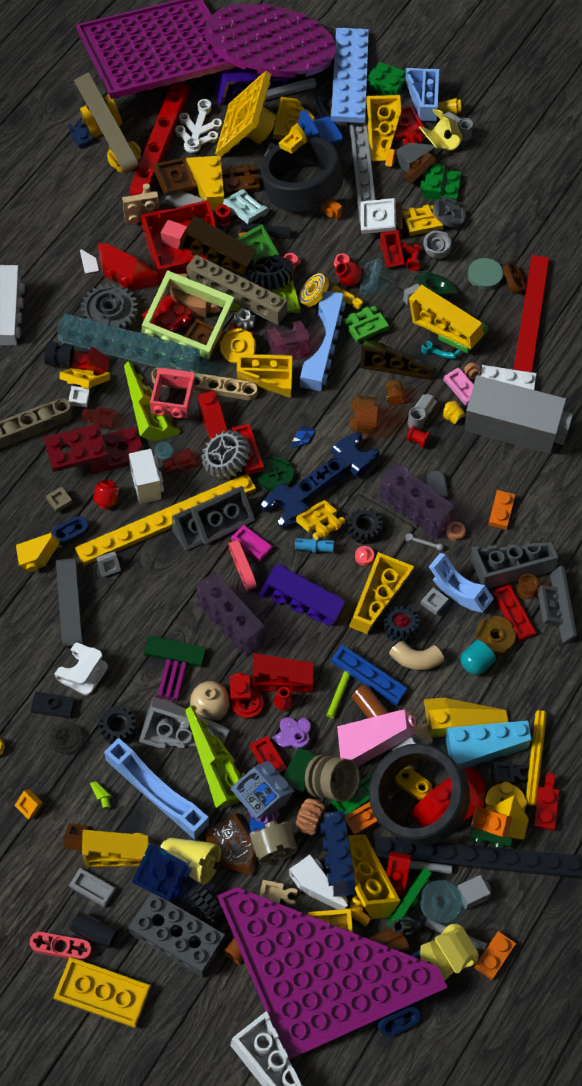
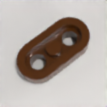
[503,261,526,294]

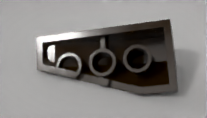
[360,340,434,380]

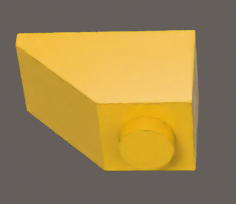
[16,533,59,572]

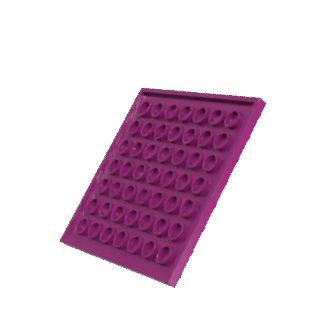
[76,0,237,99]

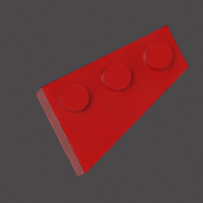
[253,653,313,693]

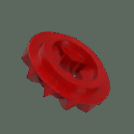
[231,688,263,719]

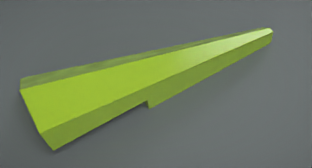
[124,361,181,442]
[185,706,245,808]

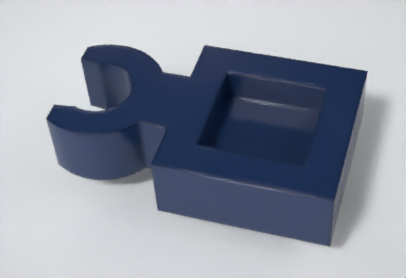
[68,120,94,149]

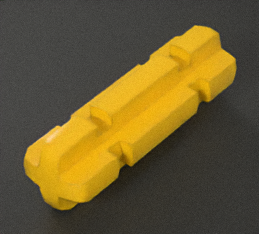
[331,285,363,309]

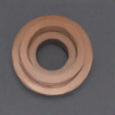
[464,362,481,380]

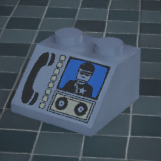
[231,761,294,819]

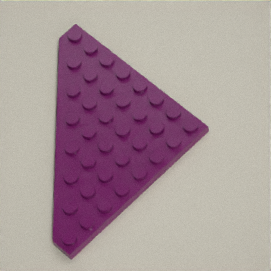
[217,887,447,1059]

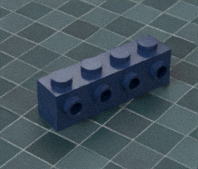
[320,811,355,897]

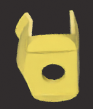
[419,110,463,151]
[420,924,479,981]

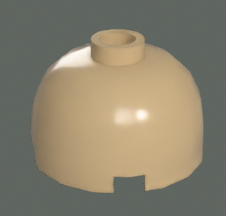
[190,681,230,721]

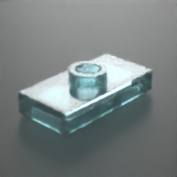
[360,258,383,294]

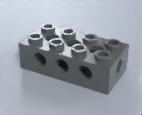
[128,892,225,978]

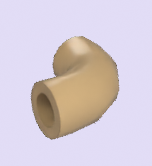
[389,641,444,670]

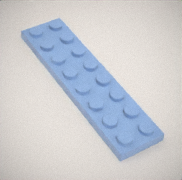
[331,28,369,123]

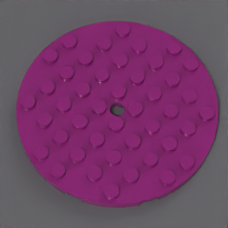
[205,3,336,78]

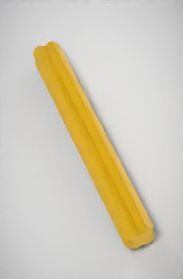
[525,710,547,807]

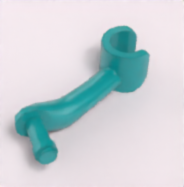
[421,341,461,359]

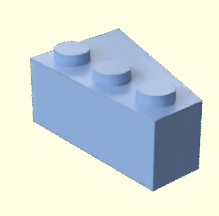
[406,68,439,121]

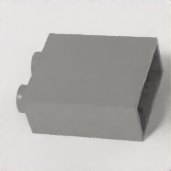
[464,375,573,454]

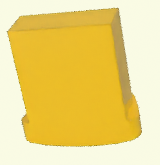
[279,123,307,154]

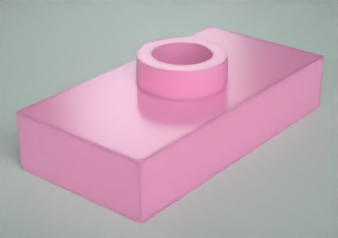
[443,367,474,406]

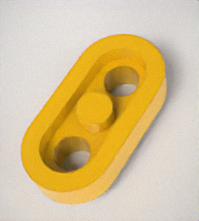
[395,767,432,801]

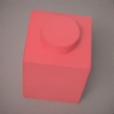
[161,220,187,250]

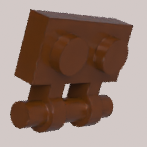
[222,164,260,196]

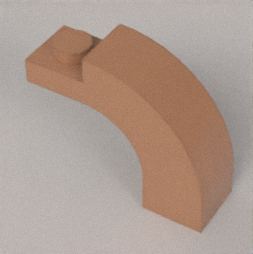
[170,274,223,318]

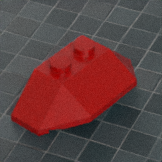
[98,243,159,290]
[409,766,486,828]

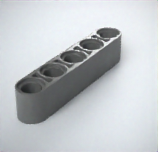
[56,558,83,647]

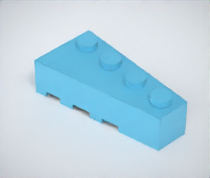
[445,721,531,769]

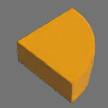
[385,149,397,167]

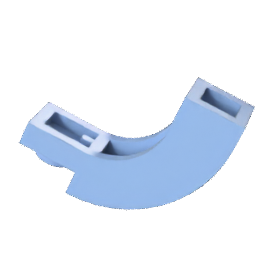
[429,553,494,613]

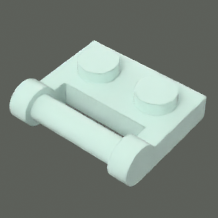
[223,189,269,224]

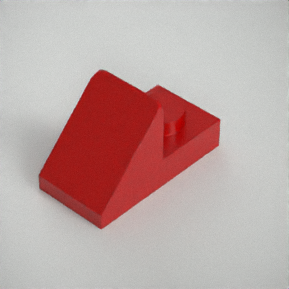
[380,230,404,268]
[71,347,111,374]
[386,852,411,897]

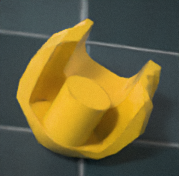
[443,401,466,424]

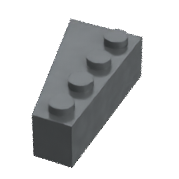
[471,542,558,589]

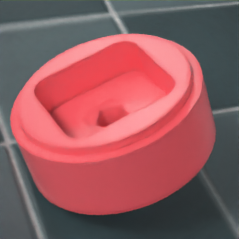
[355,546,374,566]

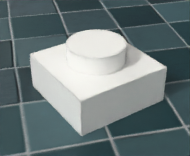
[68,386,90,407]

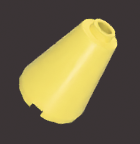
[160,838,221,884]

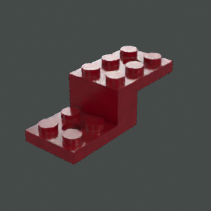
[43,424,143,474]

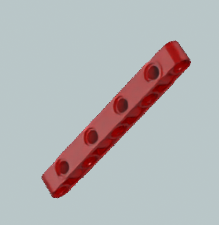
[129,82,190,196]

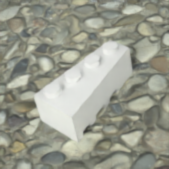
[0,265,25,345]
[230,1011,302,1086]

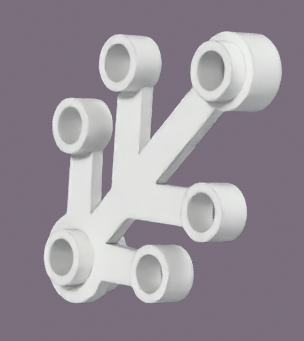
[175,99,222,153]

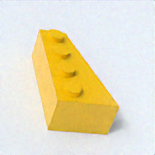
[409,284,484,349]
[349,552,414,634]

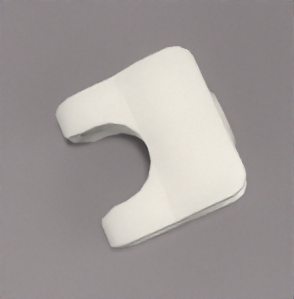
[54,643,108,696]

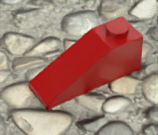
[197,390,228,441]

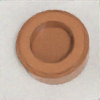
[446,521,466,541]

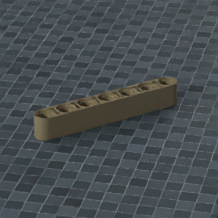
[74,72,140,174]

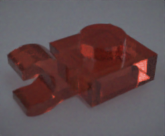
[82,407,116,429]
[162,448,197,472]

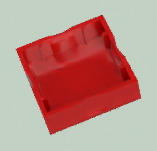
[141,200,224,282]

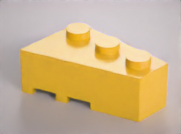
[186,156,224,210]
[237,354,292,398]
[82,830,149,867]

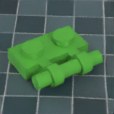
[343,306,389,343]

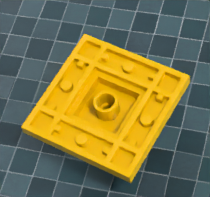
[215,71,276,157]

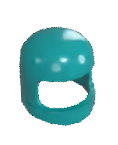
[460,640,496,676]

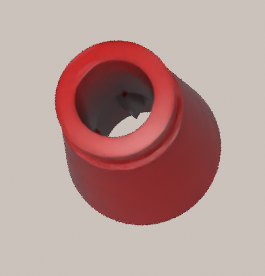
[274,687,294,711]

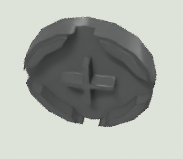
[433,197,466,228]

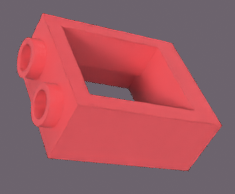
[150,368,195,419]

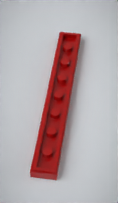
[513,255,549,373]

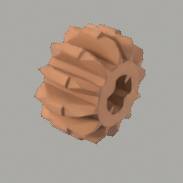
[296,798,325,835]

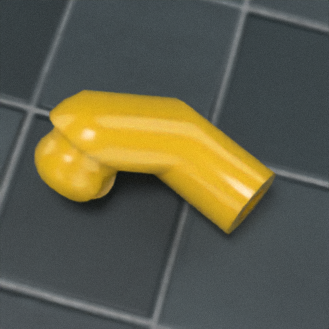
[349,895,372,927]

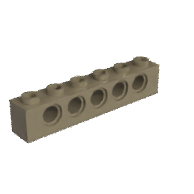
[186,255,287,325]

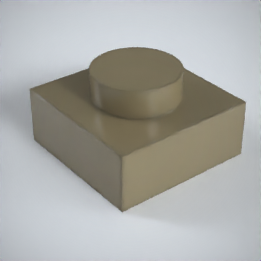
[46,487,73,513]

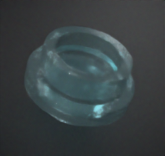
[154,442,173,460]

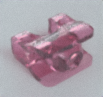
[267,320,310,359]

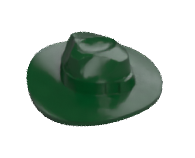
[417,272,457,298]

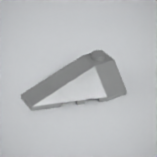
[139,697,229,748]

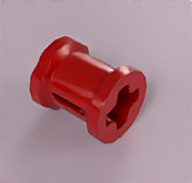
[215,204,231,228]
[406,425,430,448]

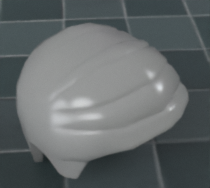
[423,231,452,259]

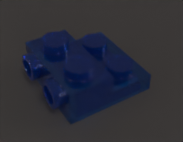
[132,843,192,901]

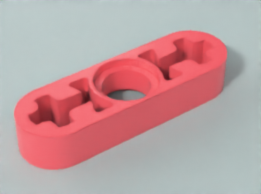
[228,540,257,591]
[30,932,92,961]

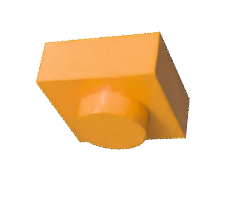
[15,789,43,819]

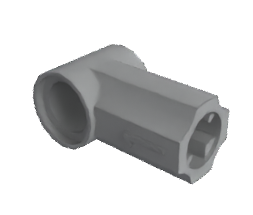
[444,111,473,141]
[407,394,437,430]

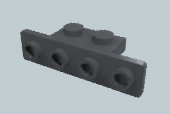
[537,566,577,643]

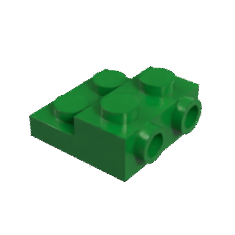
[366,62,406,96]
[420,164,461,201]

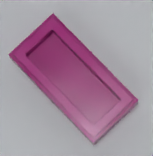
[231,525,273,562]

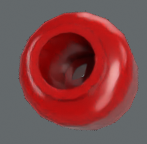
[93,480,119,509]

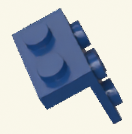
[298,110,343,144]

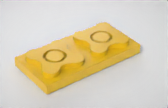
[53,957,151,1028]

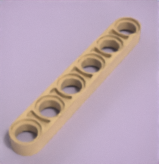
[152,368,257,400]

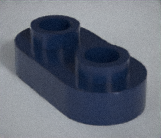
[52,516,88,545]
[377,1004,420,1037]

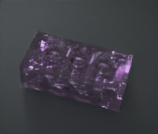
[379,462,455,539]
[196,571,265,657]

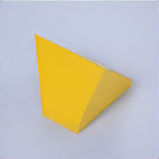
[489,795,529,839]

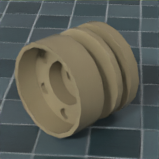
[305,754,360,802]

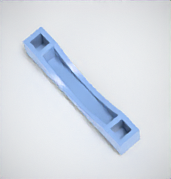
[300,291,346,391]
[104,738,209,840]

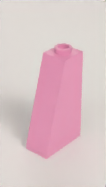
[337,709,416,767]

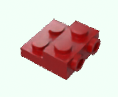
[142,295,192,333]

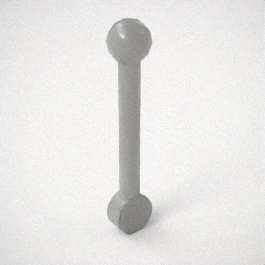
[406,534,444,551]

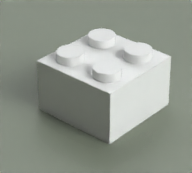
[129,449,164,504]

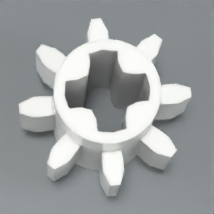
[233,309,255,331]

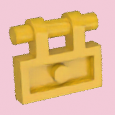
[402,205,443,236]
[296,500,346,540]

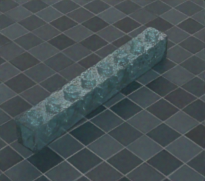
[57,313,200,373]

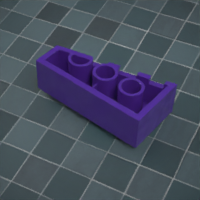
[214,67,288,106]
[258,564,345,626]

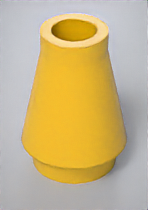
[438,98,462,115]

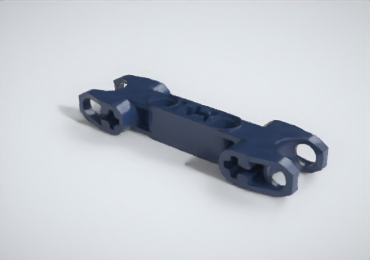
[261,432,380,530]

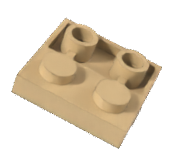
[122,183,159,225]

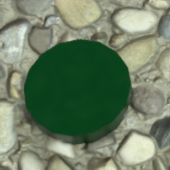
[257,457,294,492]

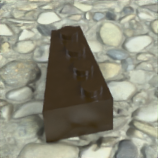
[178,215,256,275]

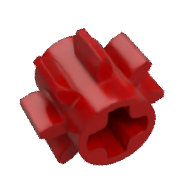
[403,129,425,145]

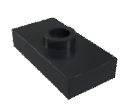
[31,692,75,719]

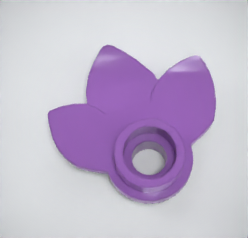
[272,717,311,749]

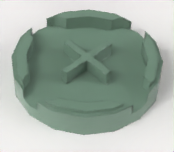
[468,258,503,290]

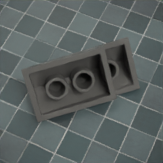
[172,486,255,551]

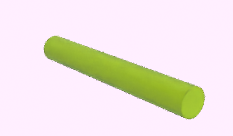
[326,671,351,719]

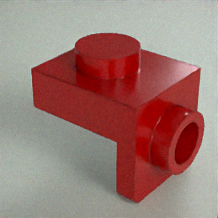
[230,673,251,701]

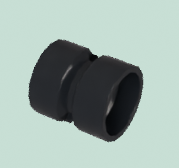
[44,341,74,368]

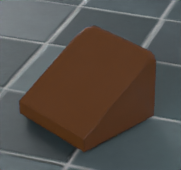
[64,823,89,851]

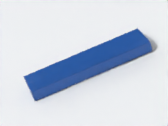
[330,644,408,706]

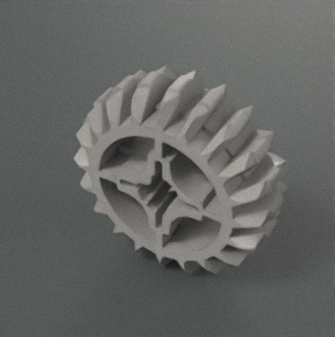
[201,429,251,480]

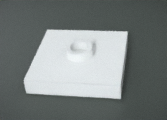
[361,198,396,234]

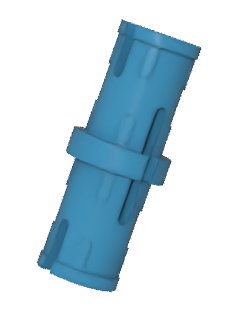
[295,538,334,553]

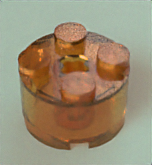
[349,395,378,434]

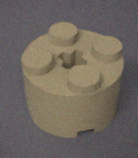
[249,821,298,864]

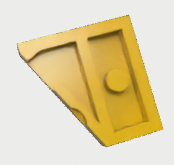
[59,368,110,389]

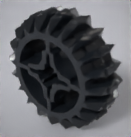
[246,254,294,291]

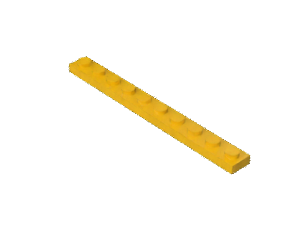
[75,474,256,566]

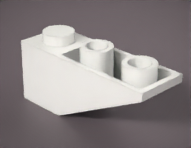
[289,855,348,910]

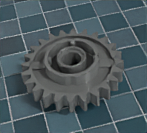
[80,283,138,335]

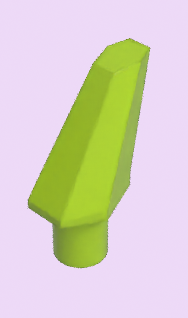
[90,782,112,810]

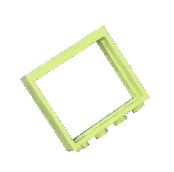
[142,270,234,359]

